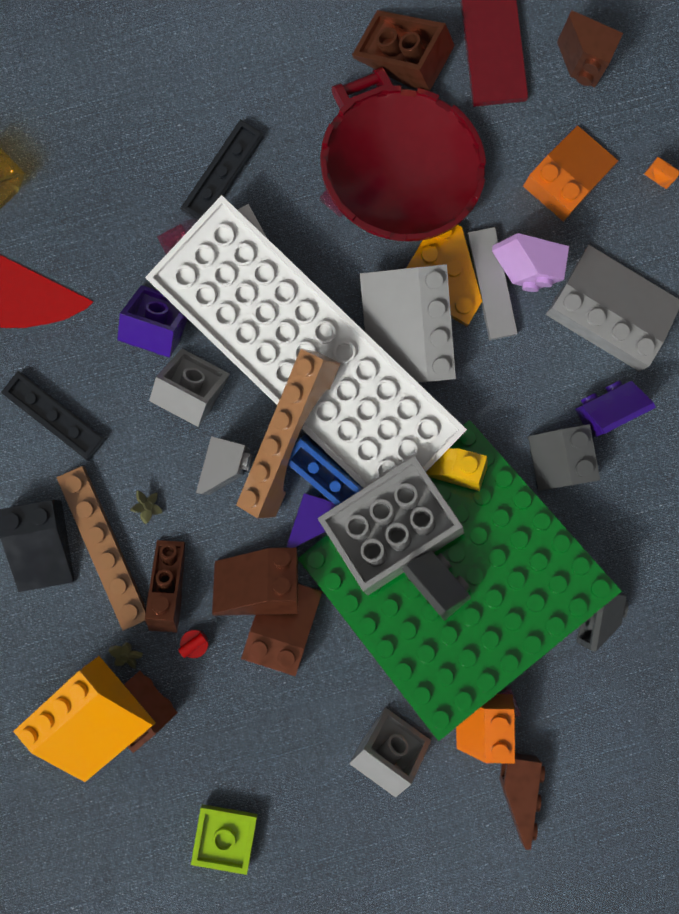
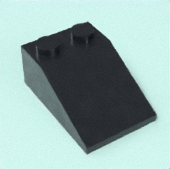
[0,500,75,592]

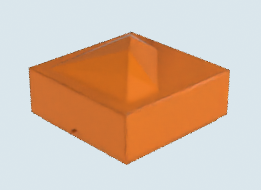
[644,157,679,189]

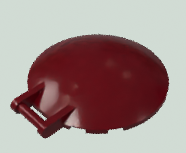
[320,67,486,241]

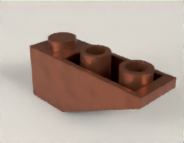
[145,540,185,632]
[500,753,545,850]

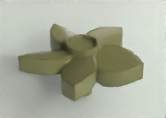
[130,491,163,524]
[108,641,143,669]

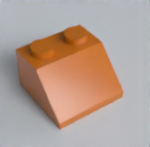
[456,694,515,764]

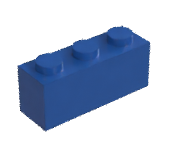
[288,434,363,506]

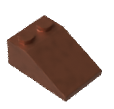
[352,10,455,91]
[212,548,298,616]
[241,583,322,677]

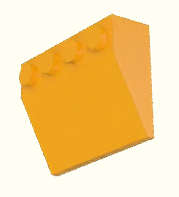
[13,656,156,782]

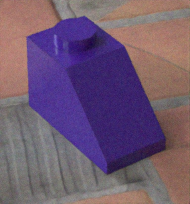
[287,493,336,548]

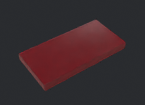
[461,0,528,107]

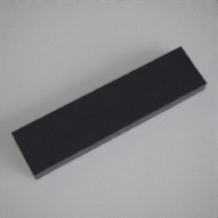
[180,119,264,221]
[1,371,106,461]

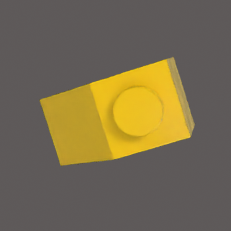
[426,448,488,491]

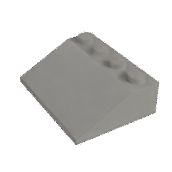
[545,245,679,371]
[360,264,456,382]
[318,456,464,595]

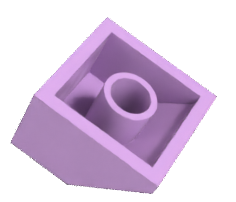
[492,233,569,292]

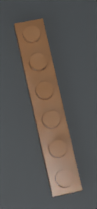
[56,466,146,631]

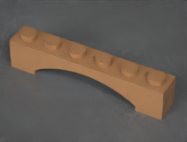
[236,349,341,518]

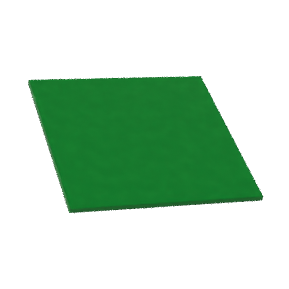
[298,420,622,741]

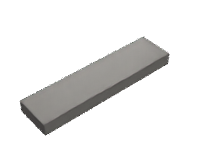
[467,227,518,341]

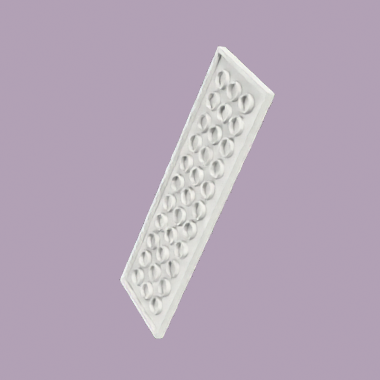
[145,195,467,488]

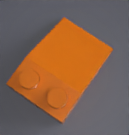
[523,125,618,222]

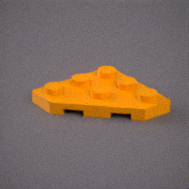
[406,225,482,326]

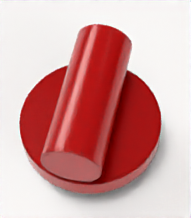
[178,630,209,658]

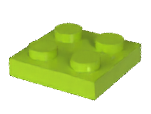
[191,804,258,875]

